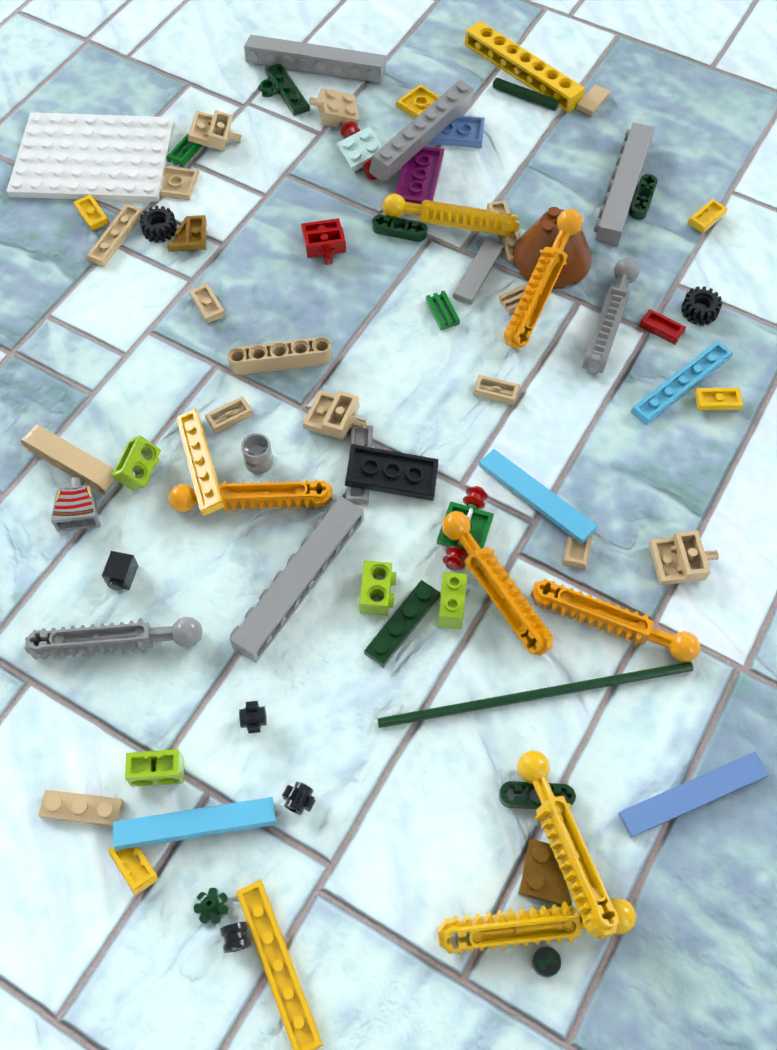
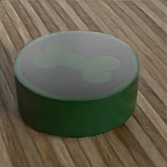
[532,946,561,978]

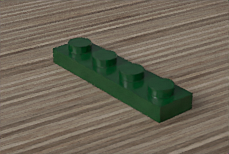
[364,580,441,668]

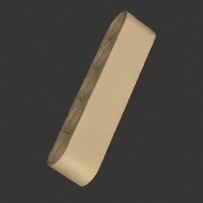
[227,337,332,375]
[20,424,116,494]

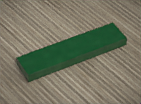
[265,64,310,116]

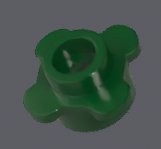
[258,79,279,97]

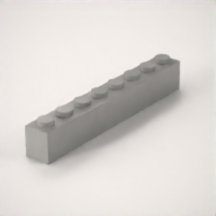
[244,35,386,83]
[369,80,475,183]
[594,122,655,246]
[230,496,364,663]

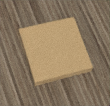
[159,166,200,200]

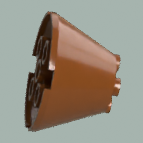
[513,207,592,289]

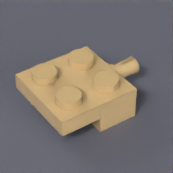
[308,88,359,128]
[188,110,242,151]
[303,390,367,440]
[649,530,719,585]

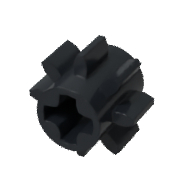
[239,701,267,734]
[282,781,316,815]

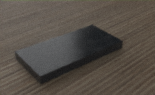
[344,444,439,501]

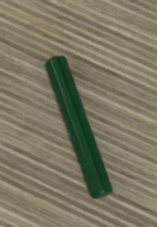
[493,78,559,111]

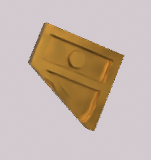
[167,215,207,252]
[518,839,572,906]

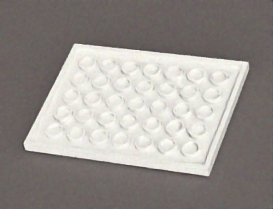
[6,112,175,202]

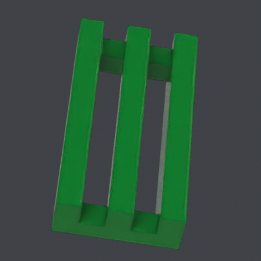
[166,134,203,168]
[426,290,460,330]

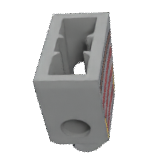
[51,477,101,532]

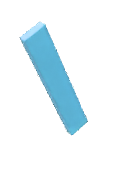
[631,341,733,425]
[479,449,598,544]
[113,797,276,851]

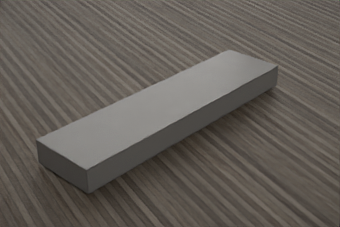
[453,239,504,305]
[346,425,373,505]

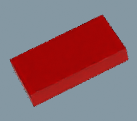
[639,309,686,345]

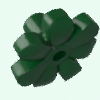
[194,888,229,924]

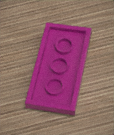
[396,146,444,204]

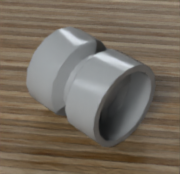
[241,433,273,474]

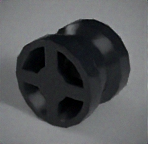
[220,922,251,953]

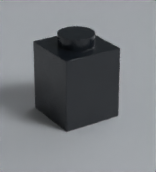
[102,551,139,590]

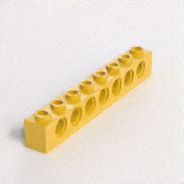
[465,21,585,113]

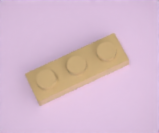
[38,790,124,827]

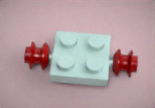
[337,121,382,180]

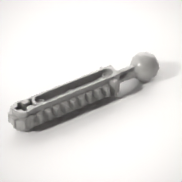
[582,258,640,376]
[24,617,203,660]

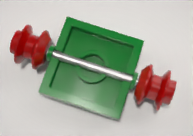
[437,486,494,571]

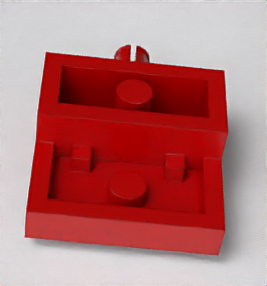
[301,218,346,265]

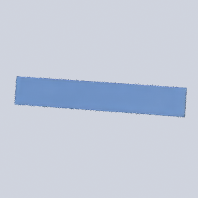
[618,752,769,838]

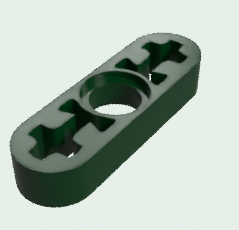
[630,174,658,220]
[372,214,427,242]
[499,781,576,809]

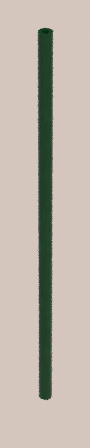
[377,661,693,728]

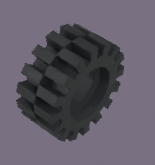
[139,206,177,243]
[681,286,722,325]

